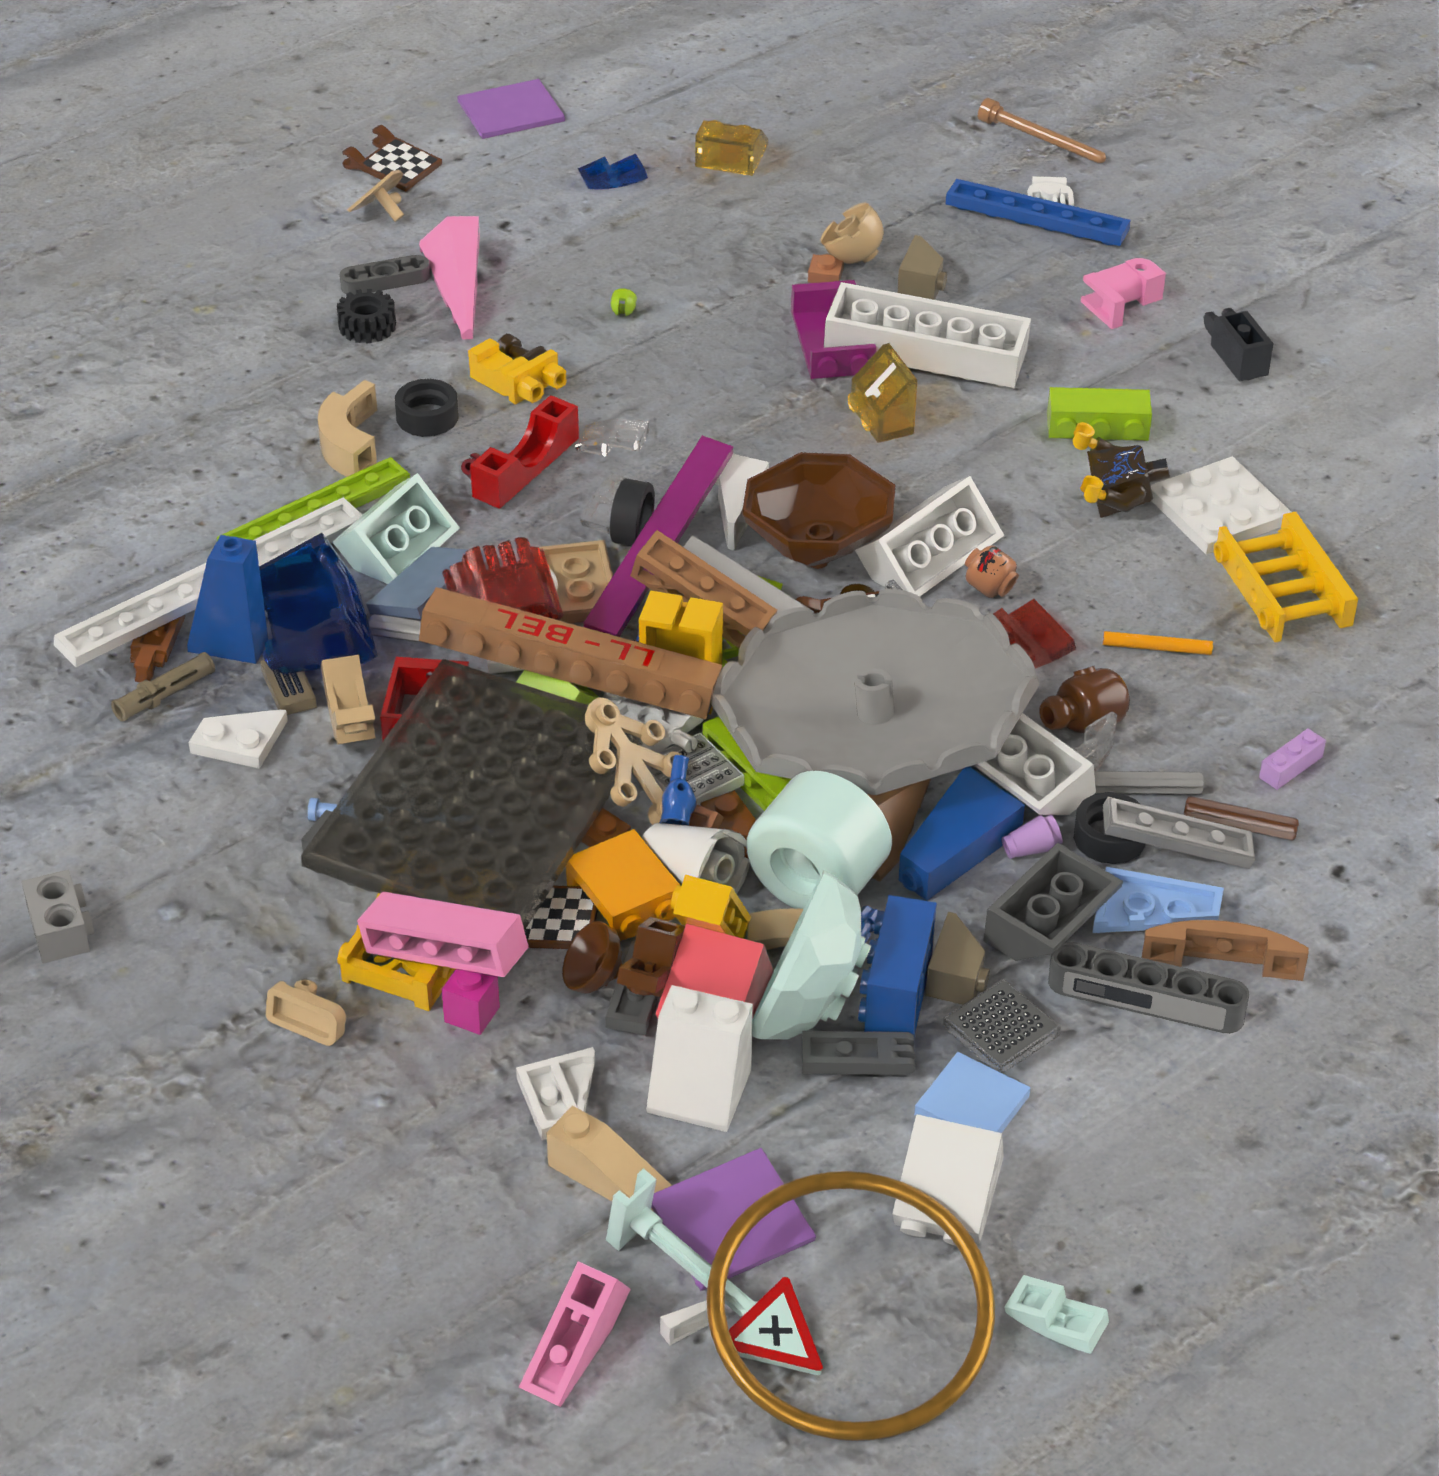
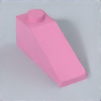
[519,1261,631,1407]

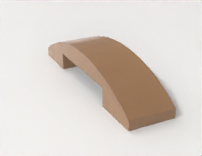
[1141,920,1309,981]

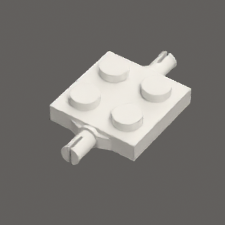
[603,692,704,753]

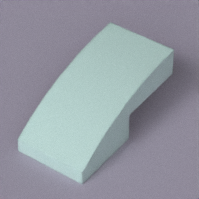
[1004,1275,1109,1354]

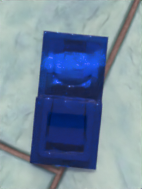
[578,153,648,189]

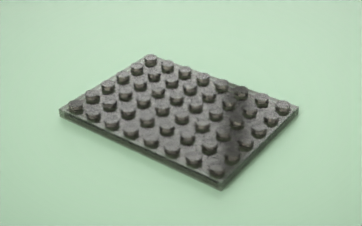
[301,659,645,931]

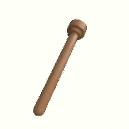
[978,98,1106,163]

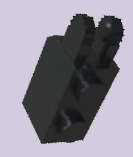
[1203,308,1274,382]

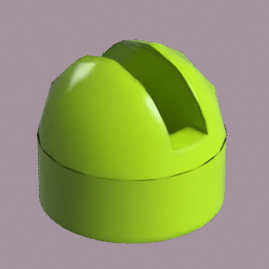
[610,288,637,316]

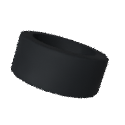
[395,378,459,437]
[610,478,655,547]
[1073,792,1146,864]

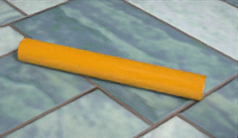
[1103,631,1213,655]

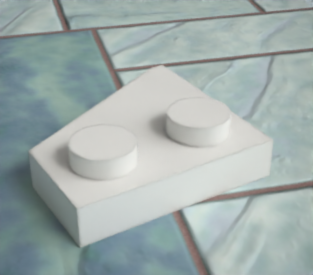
[188,709,288,769]
[516,1047,595,1140]

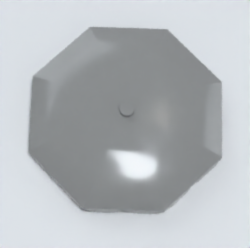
[711,589,1039,795]

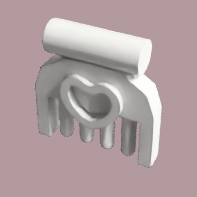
[1027,176,1074,206]

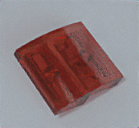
[993,599,1076,669]

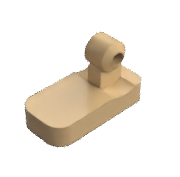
[266,980,346,1046]

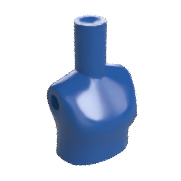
[659,755,697,826]

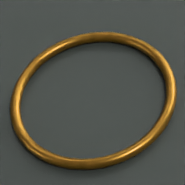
[706,1171,995,1441]

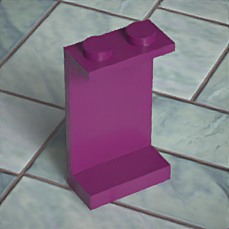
[791,280,876,379]

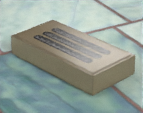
[260,652,317,715]

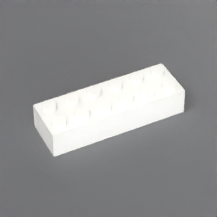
[824,282,1031,388]

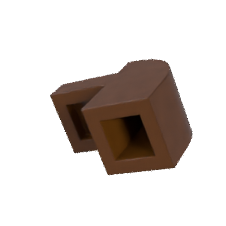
[617,917,685,997]

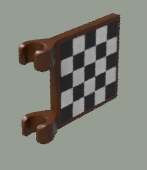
[342,125,442,192]
[517,884,618,949]

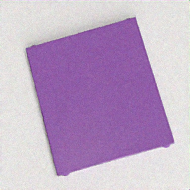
[457,79,565,139]
[651,1148,816,1291]

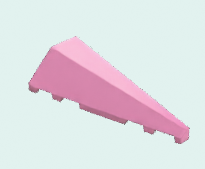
[419,216,480,339]

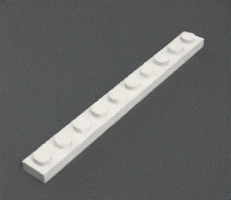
[54,497,362,667]

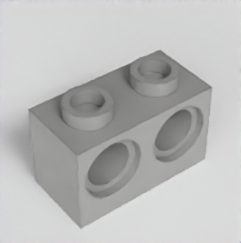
[21,869,94,964]

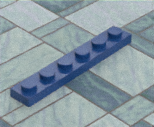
[946,179,1131,246]

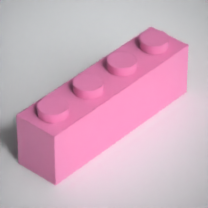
[357,892,529,977]

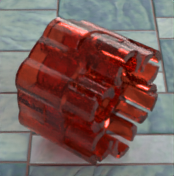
[442,537,564,620]

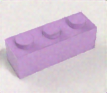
[1259,728,1326,790]

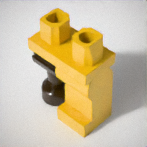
[468,334,567,405]

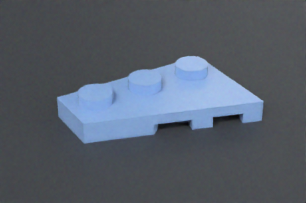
[1093,867,1224,933]

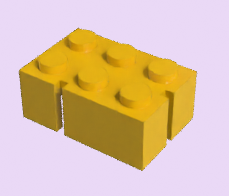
[639,590,723,715]

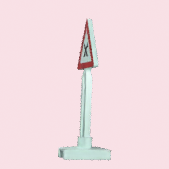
[606,1168,823,1375]

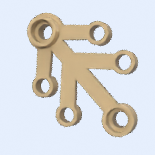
[585,698,681,825]

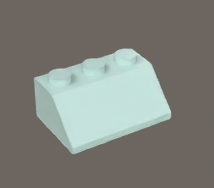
[333,473,460,584]

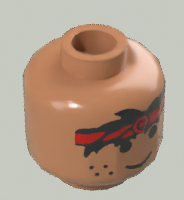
[965,545,1019,598]

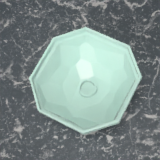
[752,870,871,1039]

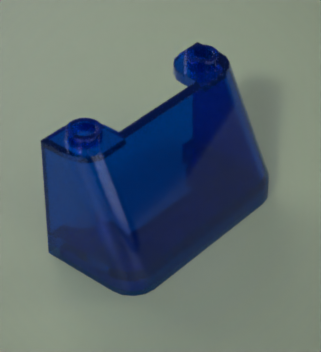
[259,533,378,674]

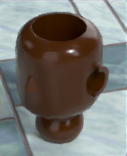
[1039,666,1130,735]

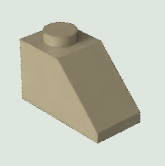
[897,235,947,300]
[925,912,990,1005]

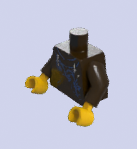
[1073,422,1170,518]

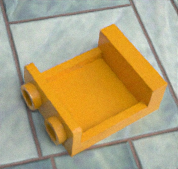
[566,829,681,941]

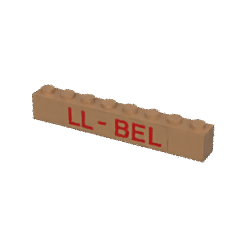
[419,587,722,719]

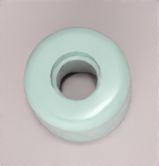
[747,771,892,909]

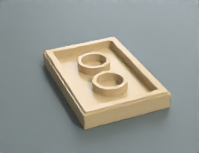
[535,540,613,623]

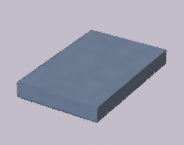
[366,547,487,619]

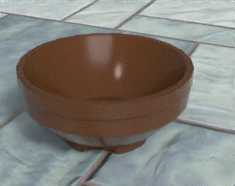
[562,921,623,994]

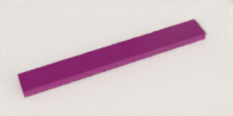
[583,435,733,637]

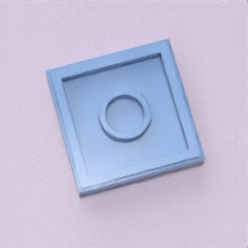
[914,1052,1030,1133]

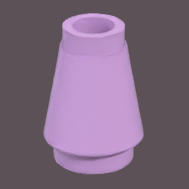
[1002,815,1063,859]

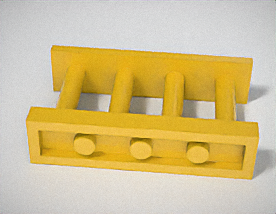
[1213,512,1358,642]

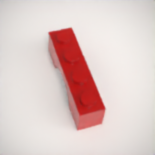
[470,395,579,509]

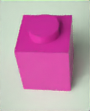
[442,969,500,1035]

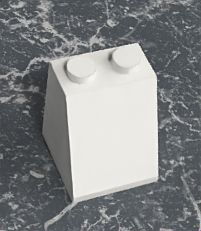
[646,985,753,1132]
[892,1114,1004,1246]

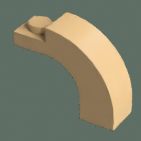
[318,380,377,477]
[321,655,376,745]

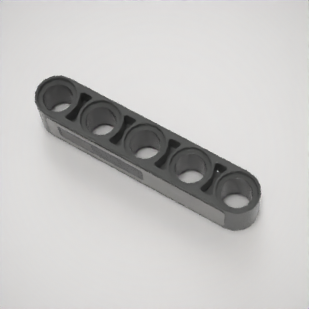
[1048,941,1249,1034]

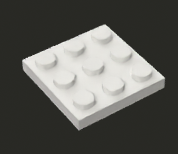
[1151,456,1291,555]

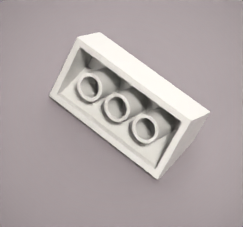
[855,476,1004,597]
[974,713,1096,815]

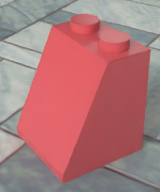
[655,924,773,1019]

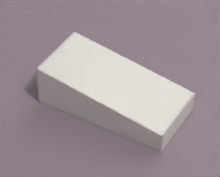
[660,1300,709,1346]

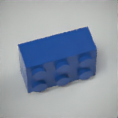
[858,895,937,1038]

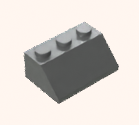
[983,843,1123,961]

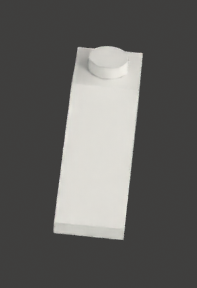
[715,454,769,550]

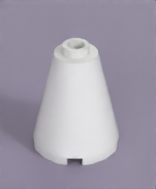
[642,823,750,894]

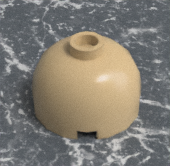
[820,202,884,264]

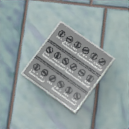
[646,733,744,805]

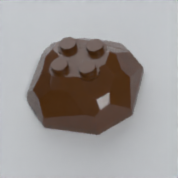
[743,452,896,569]

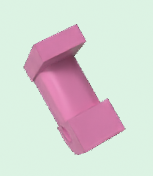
[1081,258,1166,329]

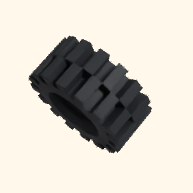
[337,289,396,344]

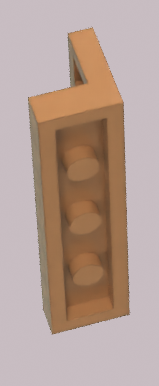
[631,530,777,648]

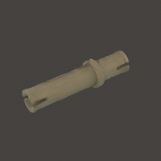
[111,652,215,722]

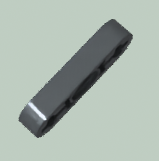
[339,255,430,295]

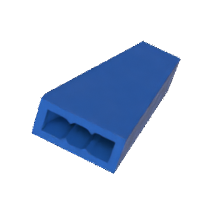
[187,535,269,664]
[898,766,1025,901]

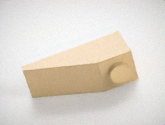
[546,1105,672,1212]

